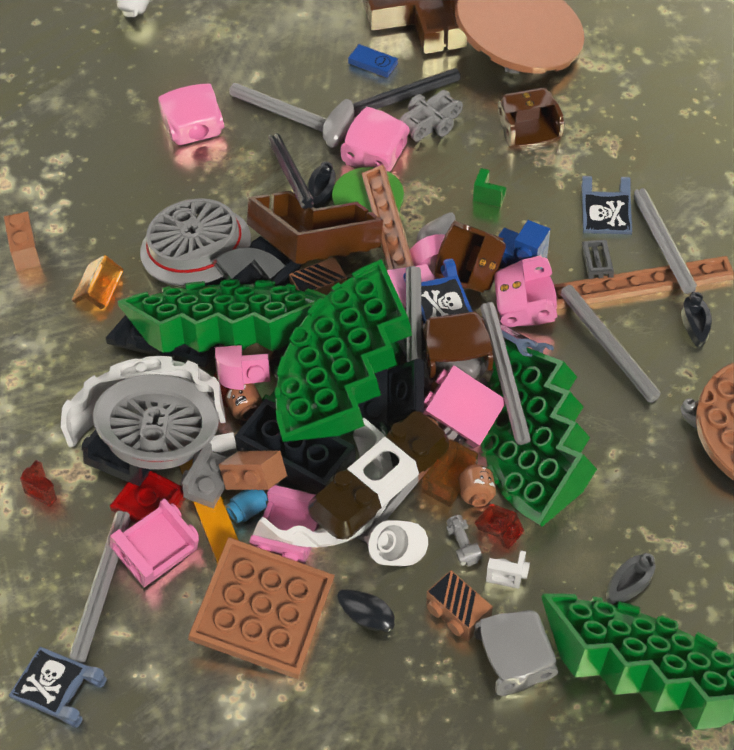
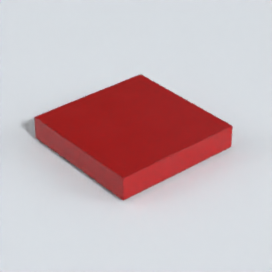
[110,471,184,523]

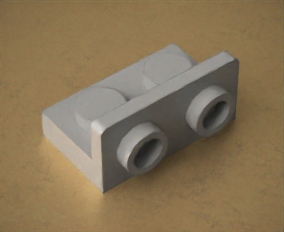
[181,443,227,509]

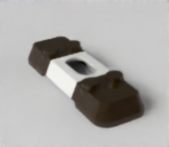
[308,411,450,540]

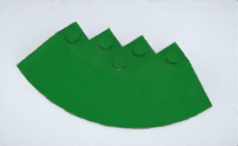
[275,259,412,442]
[117,279,326,353]
[481,339,597,527]
[541,593,734,730]

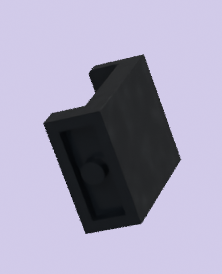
[81,430,153,487]

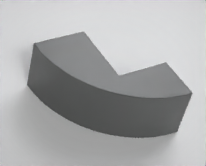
[211,248,285,280]

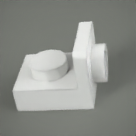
[486,550,530,589]

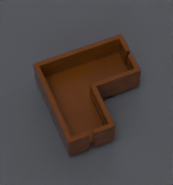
[363,0,467,54]
[247,191,383,264]

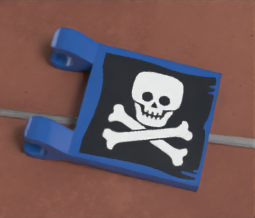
[403,259,473,324]

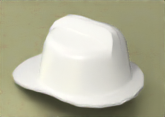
[117,0,153,17]
[364,520,428,566]

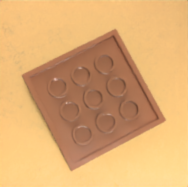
[188,537,335,679]

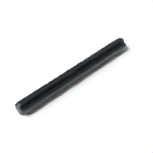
[353,68,460,117]
[268,133,314,210]

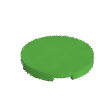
[332,167,404,212]

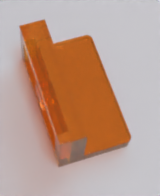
[71,255,124,309]

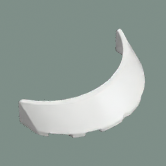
[61,356,226,447]
[253,418,394,547]

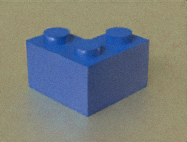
[499,220,551,270]

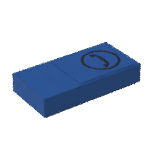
[348,44,398,78]

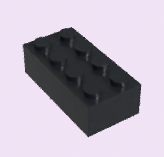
[235,398,356,495]

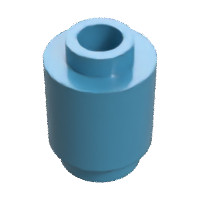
[225,490,268,524]

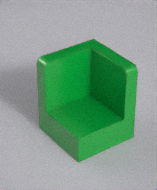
[473,168,507,207]

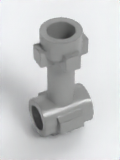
[446,515,483,566]

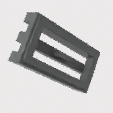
[582,240,614,279]

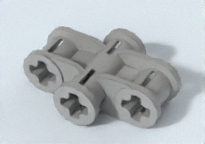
[400,90,463,141]

